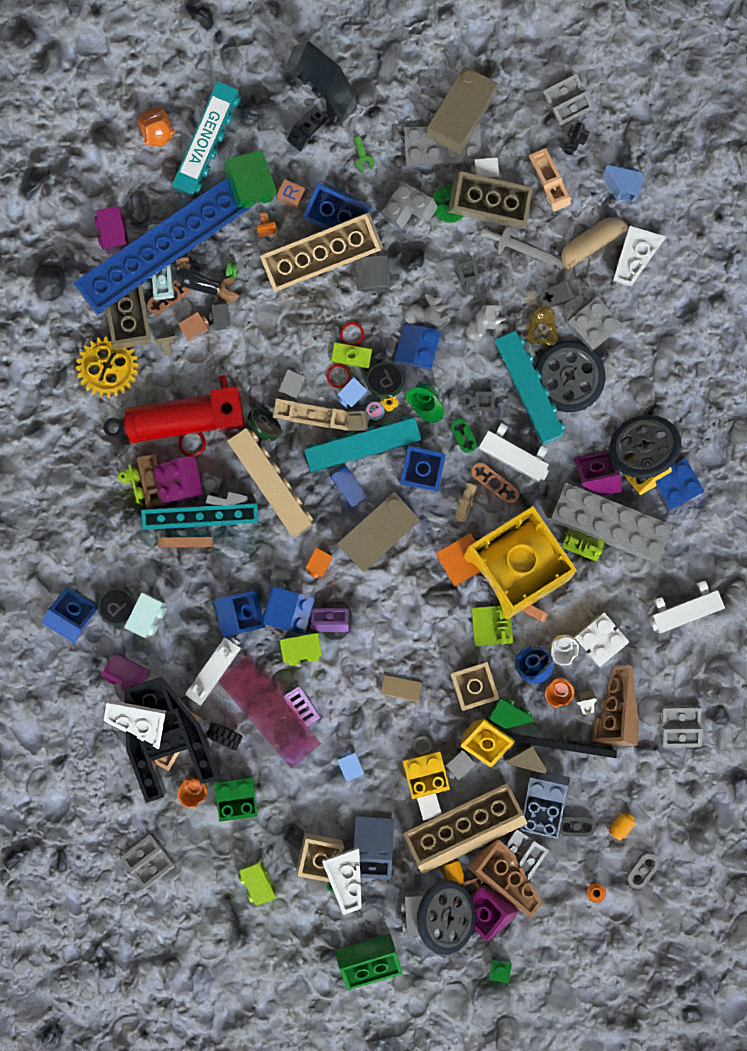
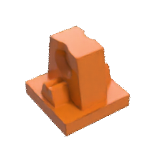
[256,212,278,238]

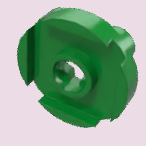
[432,184,465,224]

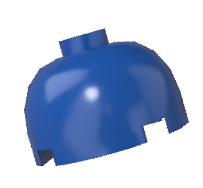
[515,645,554,684]

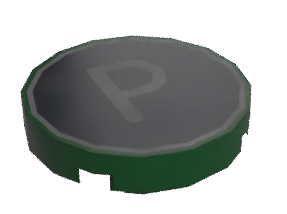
[366,362,405,399]
[247,407,282,441]
[97,587,136,626]

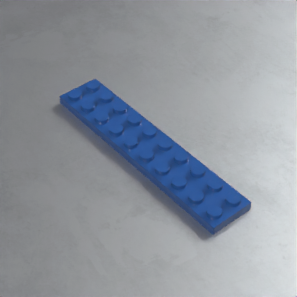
[74,178,251,315]

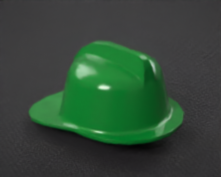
[406,381,445,423]

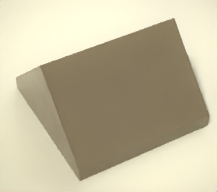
[505,744,547,774]

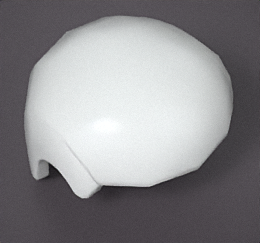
[550,634,579,666]

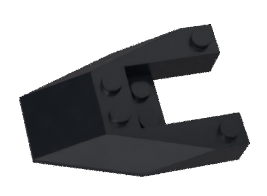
[283,41,356,126]
[124,676,221,803]

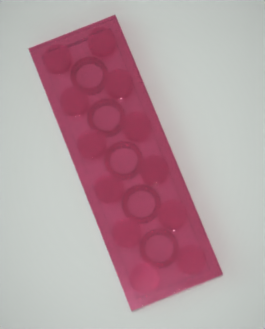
[218,657,322,769]

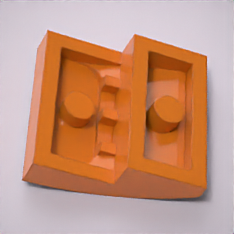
[435,533,481,587]

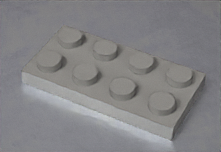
[404,124,482,167]

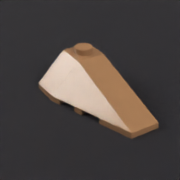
[592,665,639,746]
[467,840,543,918]

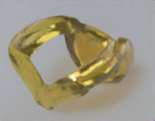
[527,307,558,345]

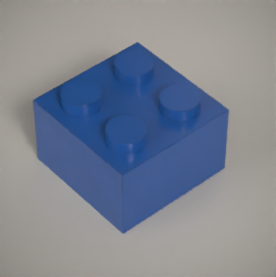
[400,446,446,493]
[655,458,705,511]

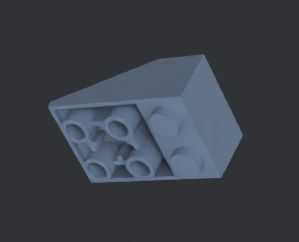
[520,771,571,839]
[354,816,394,880]

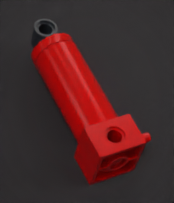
[103,375,245,444]

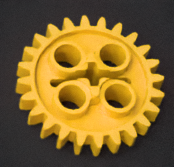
[76,336,139,398]

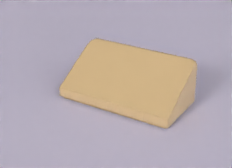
[381,675,422,702]

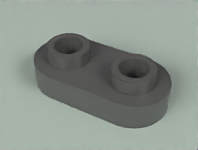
[559,816,596,837]

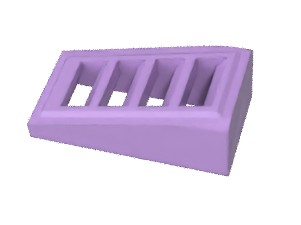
[283,686,320,728]

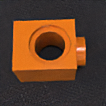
[306,548,333,578]

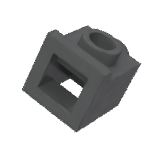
[209,301,231,331]
[201,473,224,497]

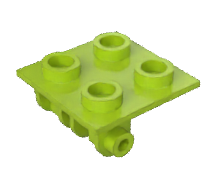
[117,465,145,505]
[562,529,604,562]
[472,606,513,646]

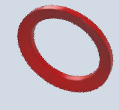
[178,432,206,457]

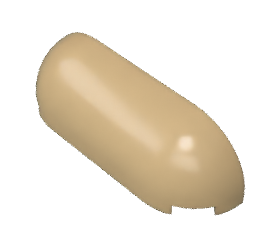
[561,217,629,271]

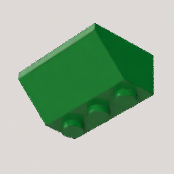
[335,934,403,991]

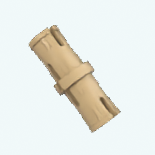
[454,483,478,523]

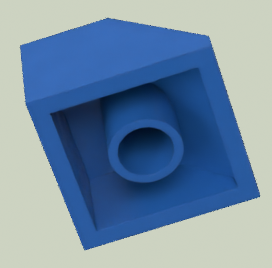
[394,324,441,371]
[261,586,315,635]
[42,587,98,644]
[214,590,266,637]

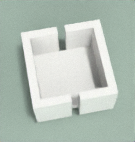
[573,612,629,667]

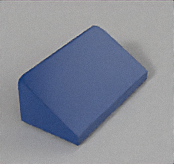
[330,466,367,508]

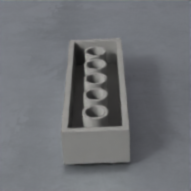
[549,482,673,563]

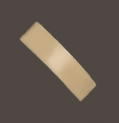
[273,399,349,431]

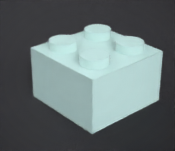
[124,593,167,638]

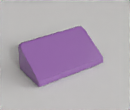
[310,608,349,632]

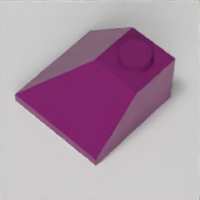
[574,451,622,496]
[462,886,519,942]

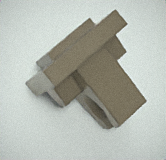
[155,333,175,356]
[347,410,369,431]
[574,689,597,715]

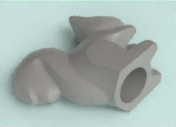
[404,293,451,331]
[465,305,508,342]

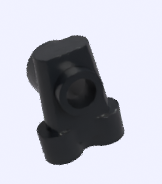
[563,122,590,155]

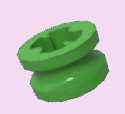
[226,261,238,279]

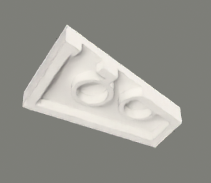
[613,226,666,287]
[104,700,166,749]
[322,847,362,915]

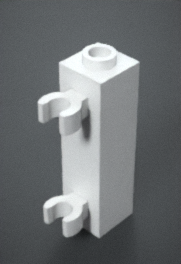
[478,423,550,482]
[650,581,725,633]
[185,637,241,706]

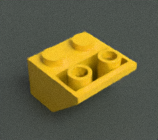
[403,750,450,799]

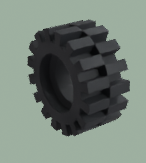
[205,722,243,750]

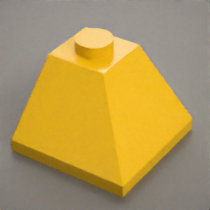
[460,719,515,767]

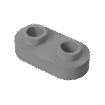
[627,853,659,889]

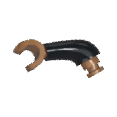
[175,257,240,304]

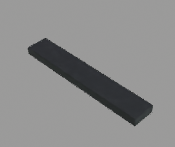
[504,732,617,758]

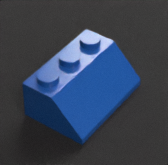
[302,181,373,229]

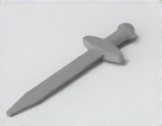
[480,227,563,266]

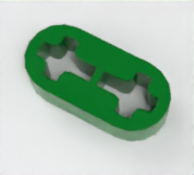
[451,419,477,453]

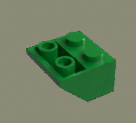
[487,696,534,729]
[214,776,258,822]

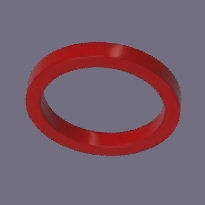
[340,322,364,346]
[327,364,350,388]

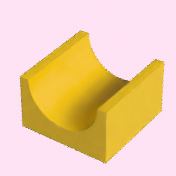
[464,506,577,620]

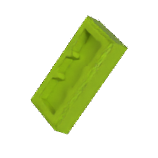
[331,343,372,369]

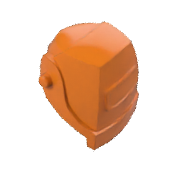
[137,107,176,147]

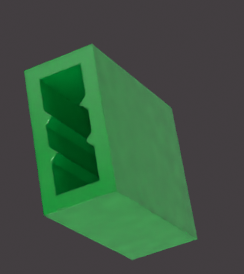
[223,150,277,208]

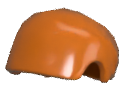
[544,677,574,708]
[177,777,208,808]

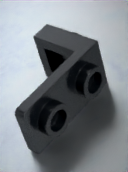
[287,107,328,152]

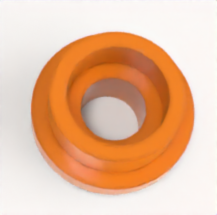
[586,883,606,903]

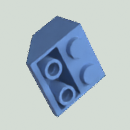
[601,163,644,203]

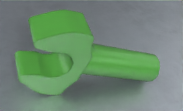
[354,136,375,173]

